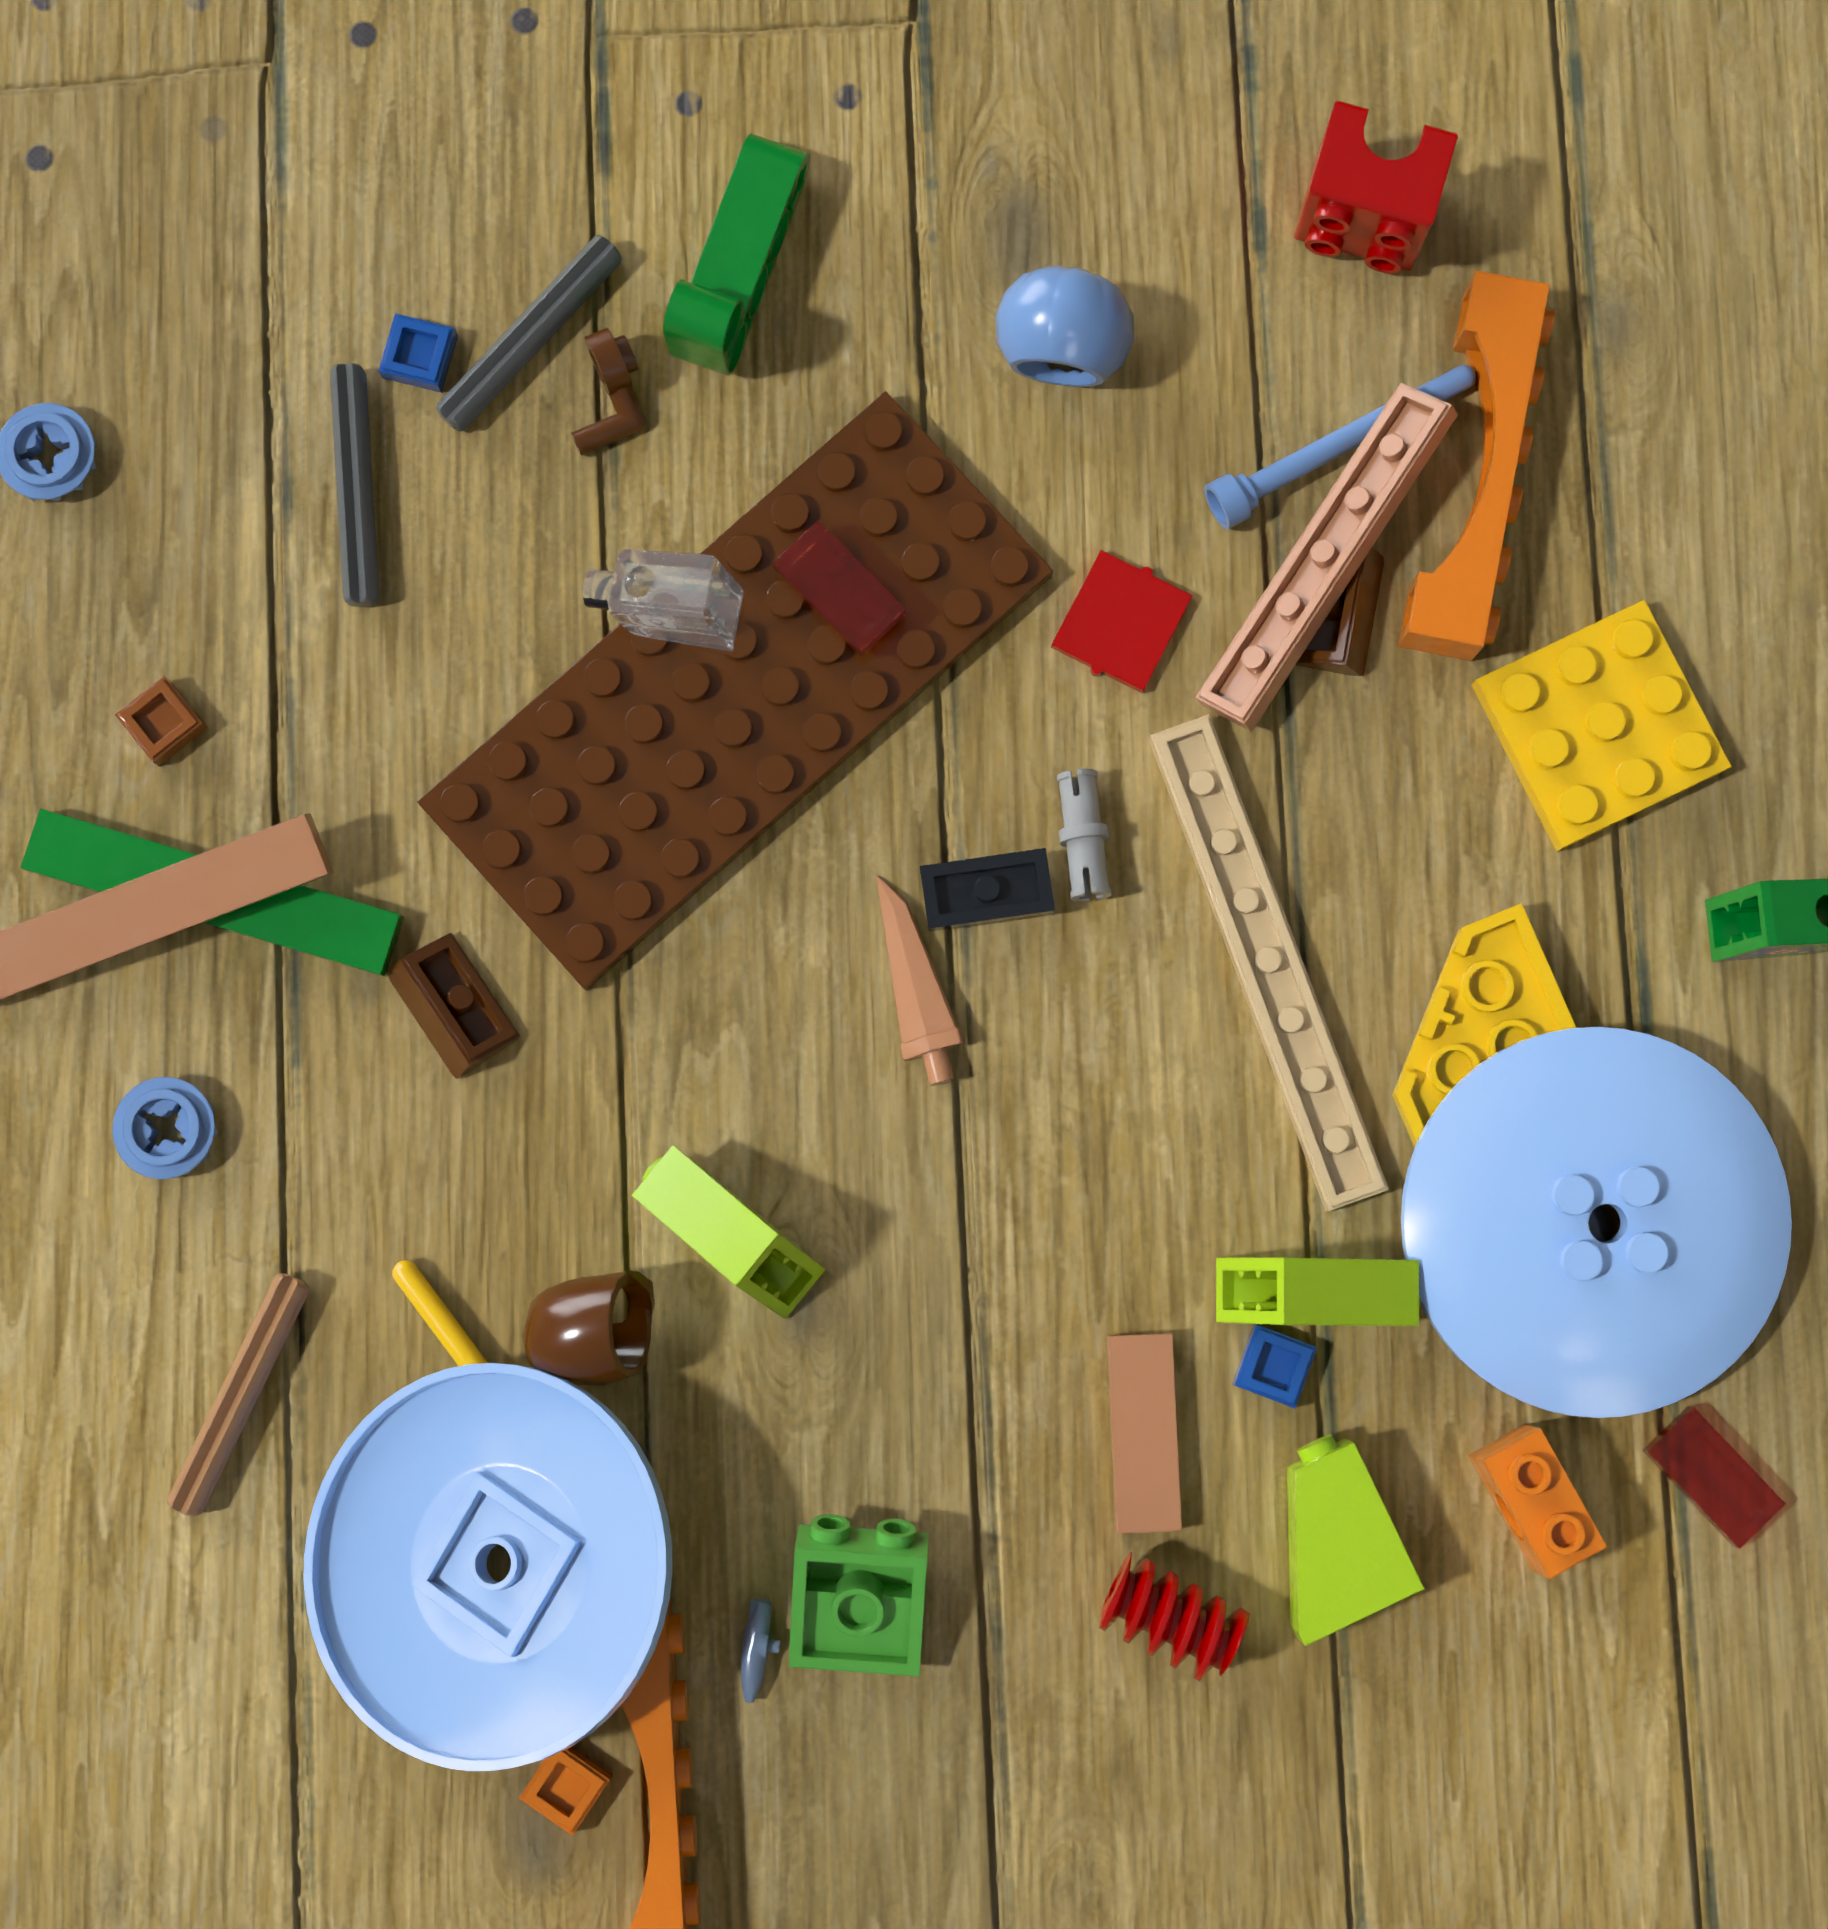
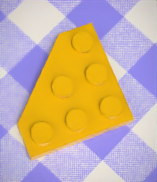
[1392,903,1576,1148]

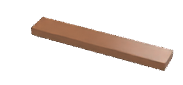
[1195,383,1458,732]
[0,813,334,1000]

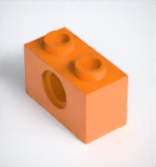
[1468,1424,1607,1579]

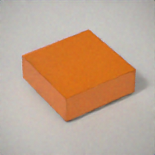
[519,1747,613,1836]

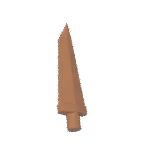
[876,875,964,1086]

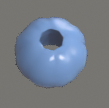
[995,266,1134,387]

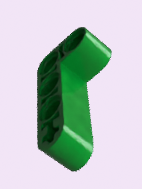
[663,133,810,376]

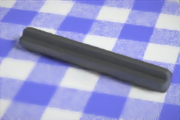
[436,235,622,432]
[330,363,380,607]

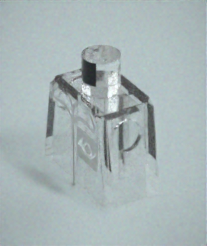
[583,549,744,651]

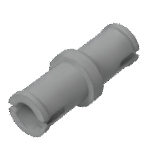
[1057,769,1112,902]

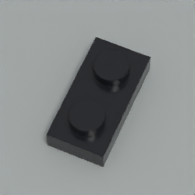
[920,848,1055,932]

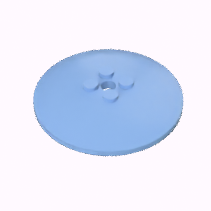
[1401,1027,1792,1418]
[304,1363,673,1771]

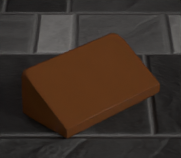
[1296,547,1384,676]
[389,933,520,1079]

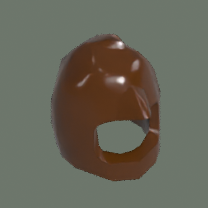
[523,1271,655,1385]

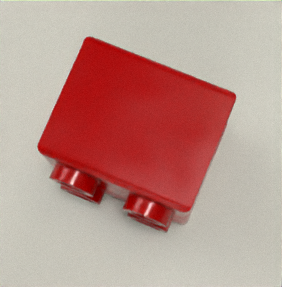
[1294,101,1458,274]

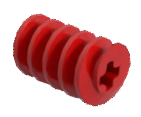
[1099,1552,1250,1681]

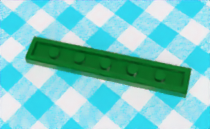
[20,808,404,977]

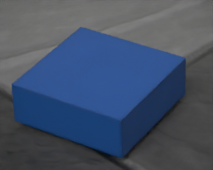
[378,313,458,393]
[1232,1324,1317,1409]

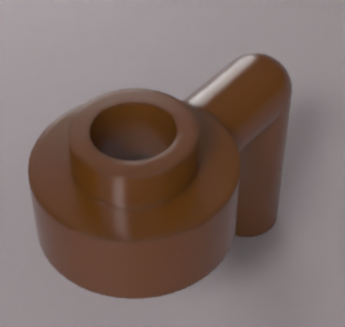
[571,327,645,456]

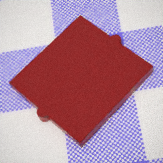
[1051,550,1193,694]

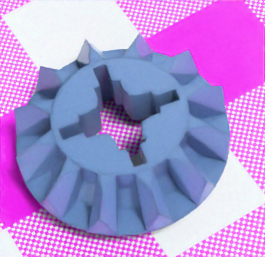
[0,403,98,502]
[112,1077,218,1180]

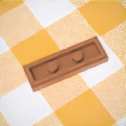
[1106,1333,1182,1534]

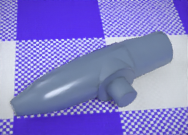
[741,1598,781,1703]

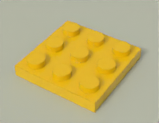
[1471,599,1732,852]

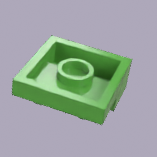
[789,1514,929,1677]

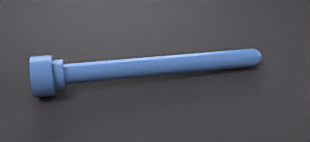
[1204,365,1476,530]

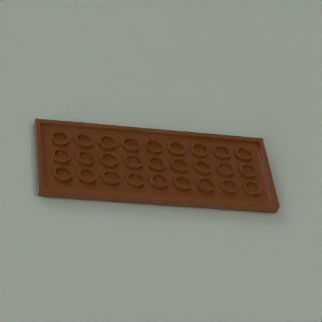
[417,391,1053,991]

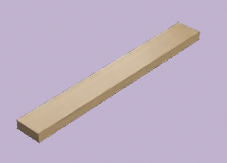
[1149,714,1389,1212]

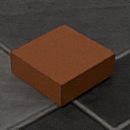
[115,676,208,766]

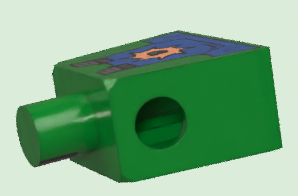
[1705,879,1828,962]

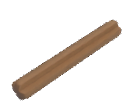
[167,1273,310,1517]

